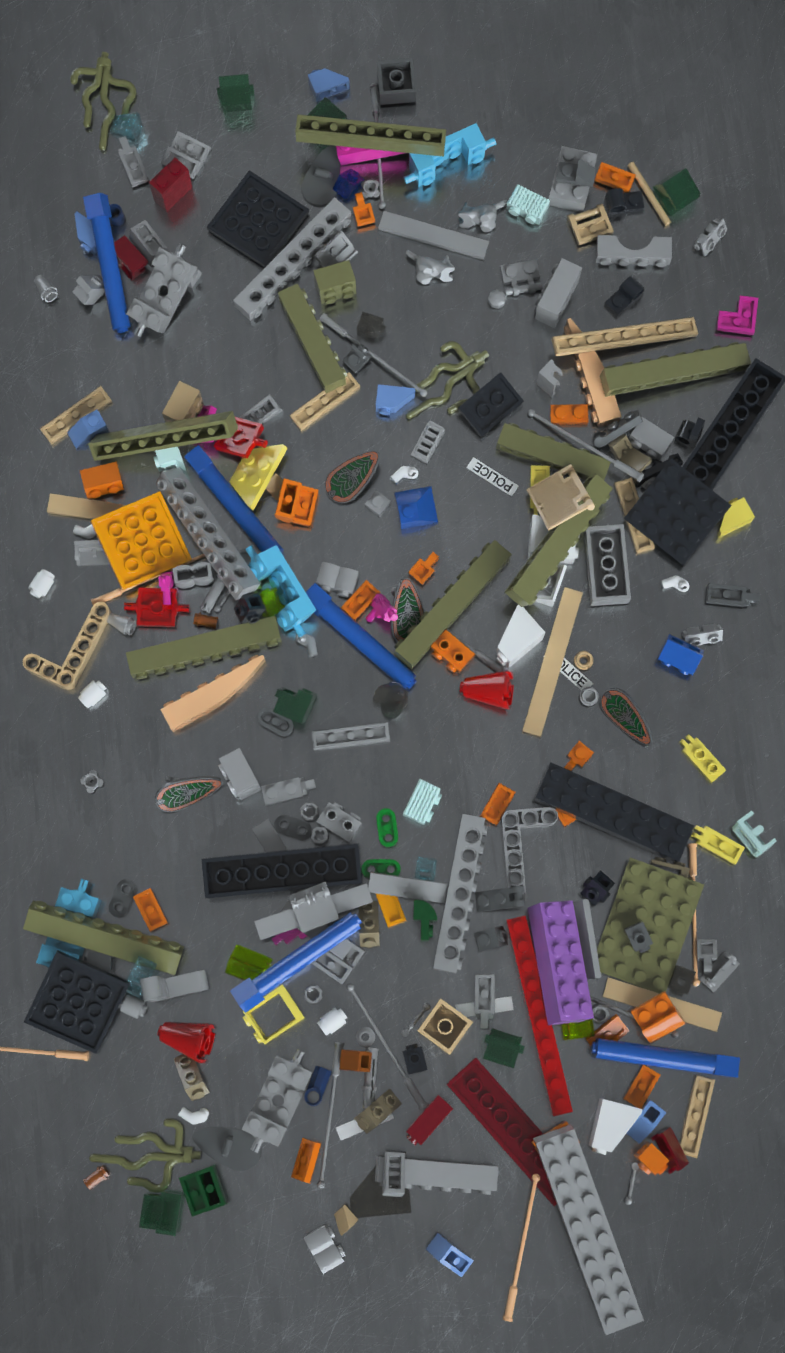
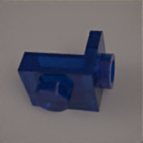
[333,168,365,199]

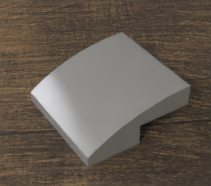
[161,131,211,179]
[311,938,365,984]

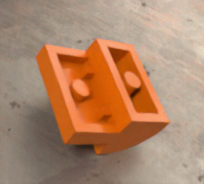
[274,478,319,527]
[631,991,685,1044]

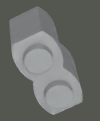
[173,562,214,589]
[316,562,359,598]
[303,1224,346,1274]

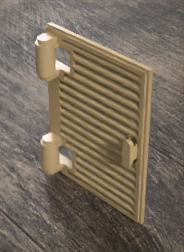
[527,464,595,531]

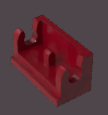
[114,235,148,281]
[650,1126,689,1174]

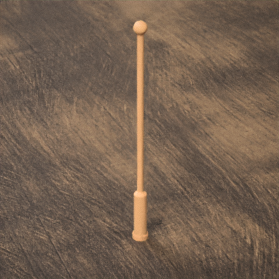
[90,554,206,605]
[687,843,700,986]
[0,1047,89,1061]
[503,1174,540,1322]

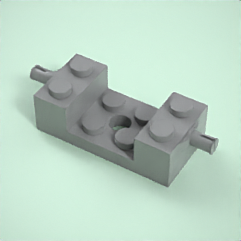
[126,243,197,337]
[242,1050,313,1153]

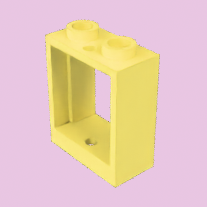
[242,984,305,1045]

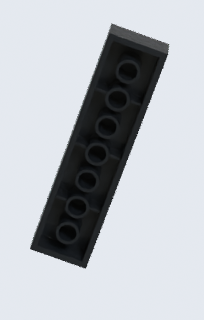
[682,358,785,490]
[533,762,694,862]
[201,843,363,898]

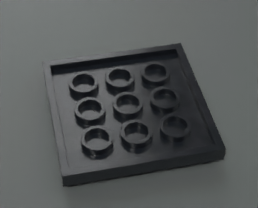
[207,170,309,267]
[624,458,732,566]
[24,950,130,1054]

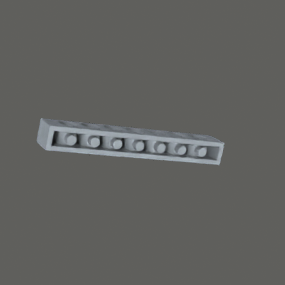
[233,197,351,321]
[155,467,261,600]
[433,814,488,974]

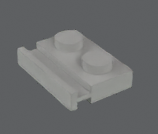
[314,231,358,267]

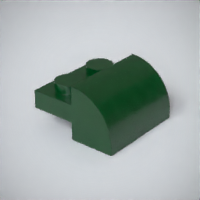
[413,900,437,942]
[179,1165,228,1217]

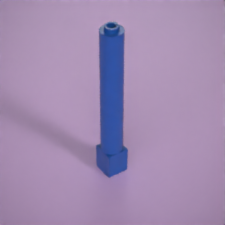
[83,193,131,333]
[184,445,284,555]
[306,583,416,690]
[230,912,362,1013]
[591,1038,740,1078]

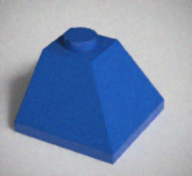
[394,486,438,529]

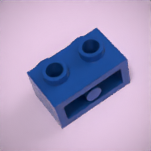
[658,634,704,675]

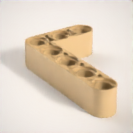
[23,602,111,690]

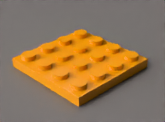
[90,491,192,591]

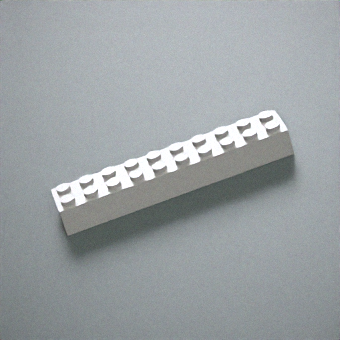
[533,1124,644,1335]

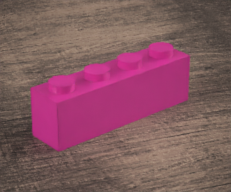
[336,146,405,166]

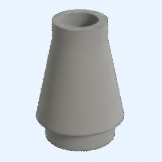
[34,275,58,302]
[107,613,137,635]

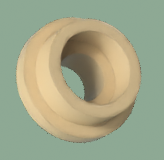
[574,651,593,670]

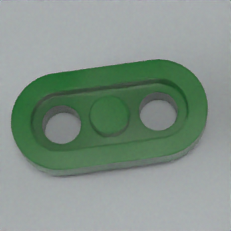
[376,808,398,848]
[362,859,401,879]

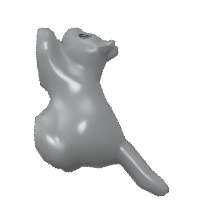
[458,199,507,232]
[406,250,455,285]

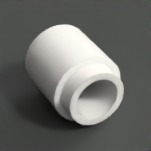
[28,569,55,598]
[78,680,106,708]
[317,1007,348,1035]

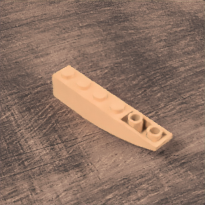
[564,318,621,428]
[160,655,266,732]

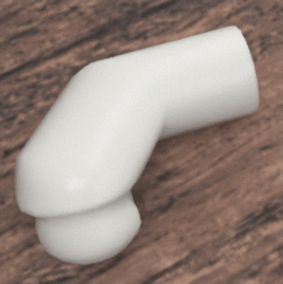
[390,466,419,484]
[73,524,96,539]
[660,575,689,592]
[178,1107,209,1124]

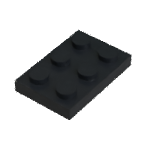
[457,372,524,437]

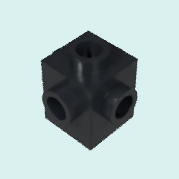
[234,593,266,624]
[581,870,615,906]

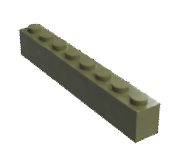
[295,114,446,157]
[600,342,751,397]
[88,411,238,461]
[504,474,613,607]
[394,540,512,670]
[126,616,281,679]
[23,900,184,975]

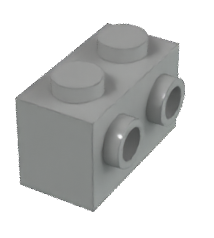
[629,417,674,461]
[316,802,362,844]

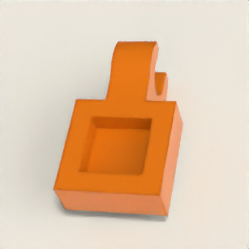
[353,192,375,227]
[408,552,439,586]
[564,741,594,771]

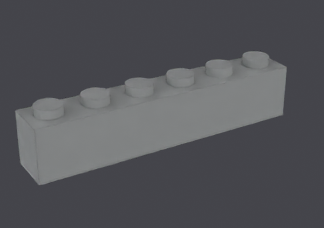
[375,1156,498,1195]

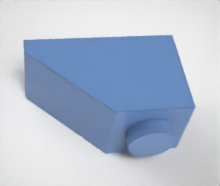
[308,68,350,102]
[75,211,97,255]
[376,385,415,415]
[67,409,109,449]
[426,1233,473,1277]

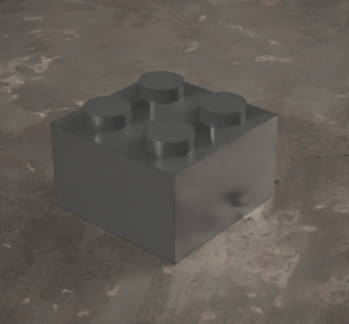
[377,58,416,105]

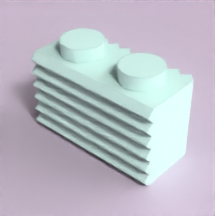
[506,184,550,225]
[403,779,442,825]

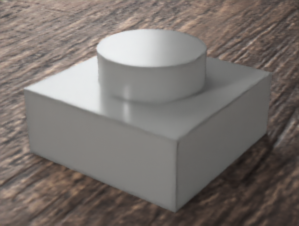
[365,490,391,517]

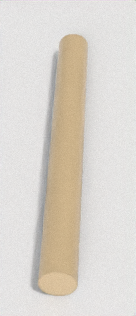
[627,162,671,226]

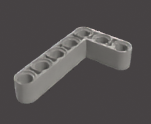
[501,807,558,901]
[140,970,209,1002]

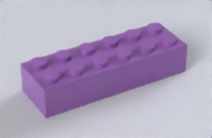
[528,900,594,1025]

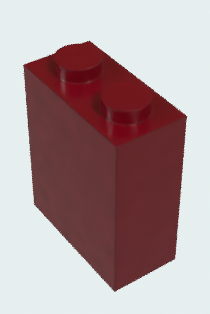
[149,157,193,212]
[406,1094,453,1145]

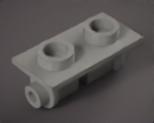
[693,218,727,257]
[682,623,723,646]
[699,951,740,993]

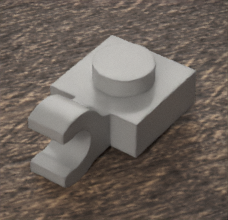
[697,939,717,975]

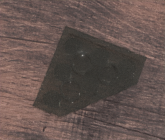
[350,1151,411,1218]

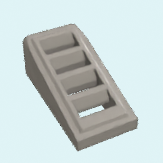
[240,394,283,425]
[411,420,445,464]
[382,1152,405,1197]

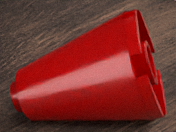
[460,671,514,709]
[157,1022,215,1063]

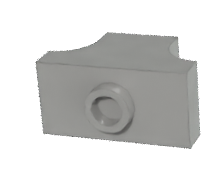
[72,275,105,305]

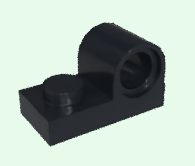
[605,188,645,216]
[604,275,645,317]
[675,417,705,449]

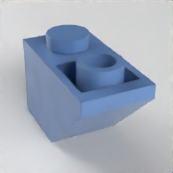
[626,1099,666,1144]

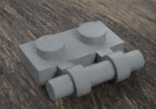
[500,259,543,296]

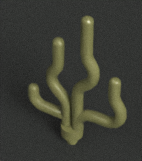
[70,52,136,151]
[406,341,489,419]
[89,1119,201,1193]

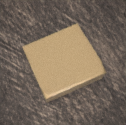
[265,473,283,502]
[334,1205,358,1236]

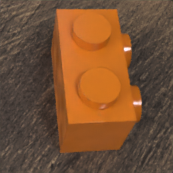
[80,461,124,499]
[431,630,475,675]
[633,1141,669,1175]

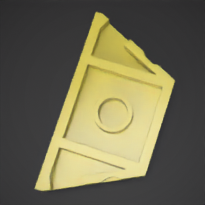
[229,444,288,511]

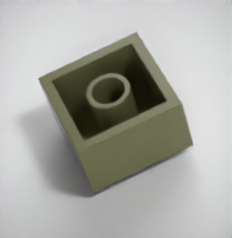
[313,260,356,304]

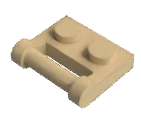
[567,204,614,246]

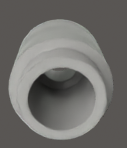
[119,993,148,1019]

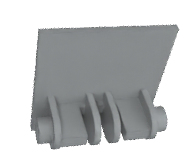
[289,882,339,933]

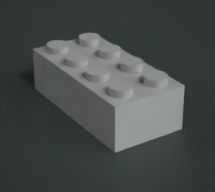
[584,524,631,606]

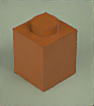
[339,1049,372,1072]

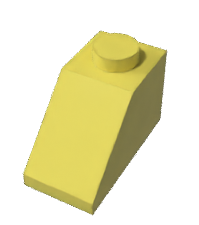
[717,497,755,538]

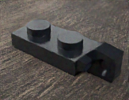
[633,453,683,488]

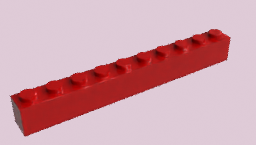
[505,915,573,1117]

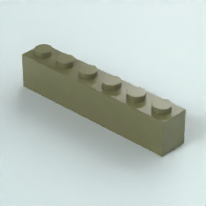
[278,283,348,393]
[496,423,611,481]

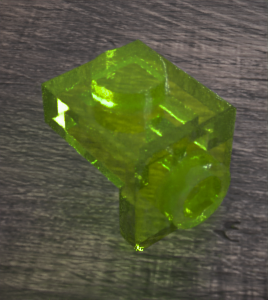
[259,587,285,617]

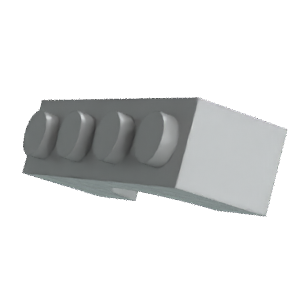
[596,235,672,267]

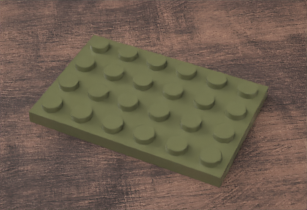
[597,857,704,994]

